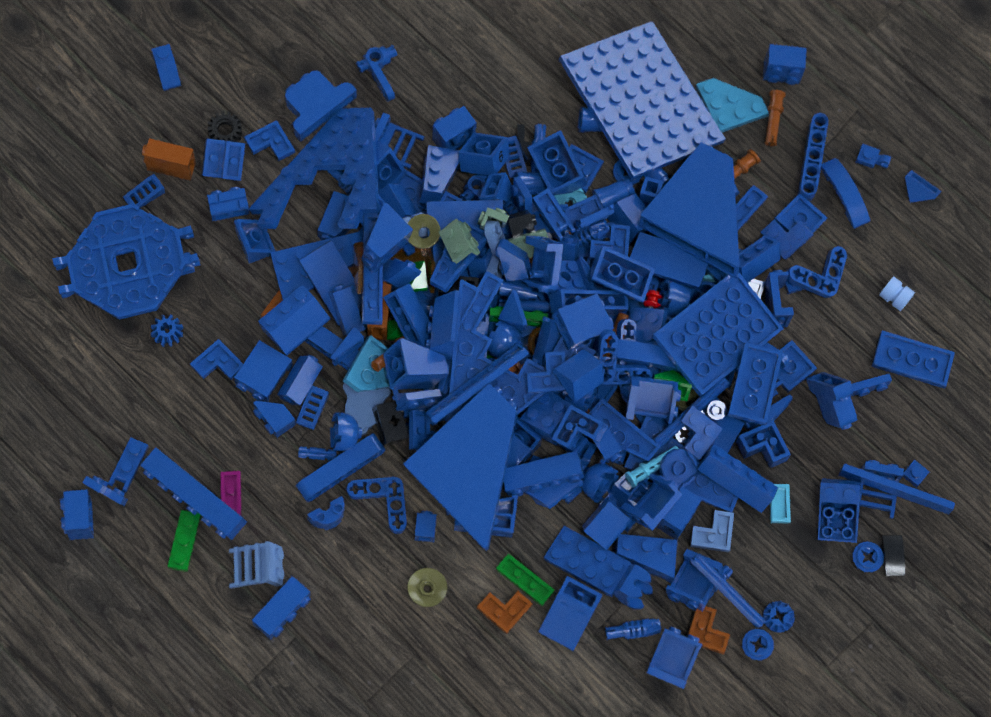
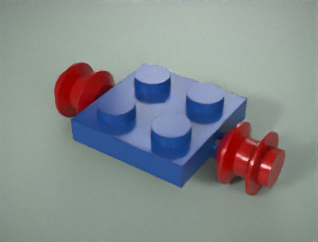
[625,290,668,346]

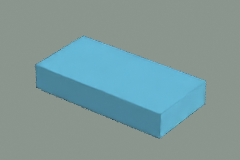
[770,484,791,524]

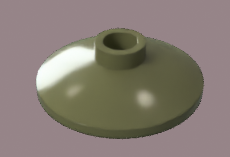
[408,568,447,607]

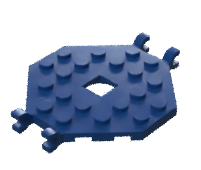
[52,204,200,320]

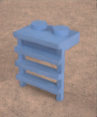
[229,541,284,588]

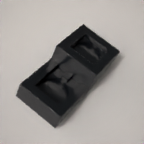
[516,124,532,166]
[882,535,906,576]

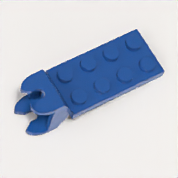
[544,526,653,610]

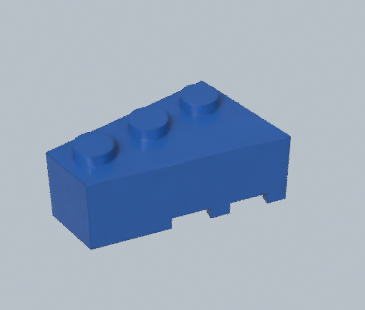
[420,145,460,204]
[454,495,518,538]
[615,534,677,584]

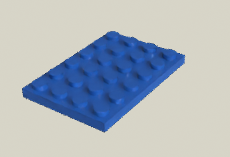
[652,273,784,397]

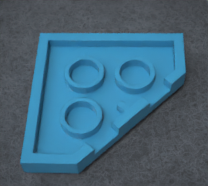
[696,78,769,132]
[343,335,390,393]

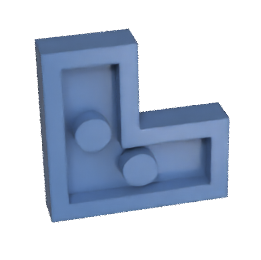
[690,510,734,552]

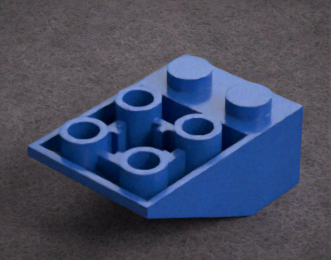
[818,478,861,543]
[538,576,603,651]

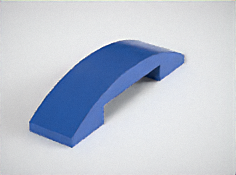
[821,158,871,229]

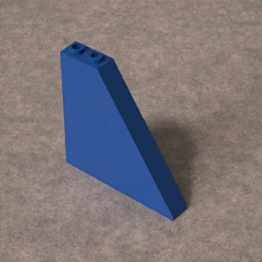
[640,142,740,278]
[404,383,518,551]

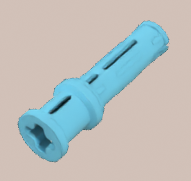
[625,446,679,488]

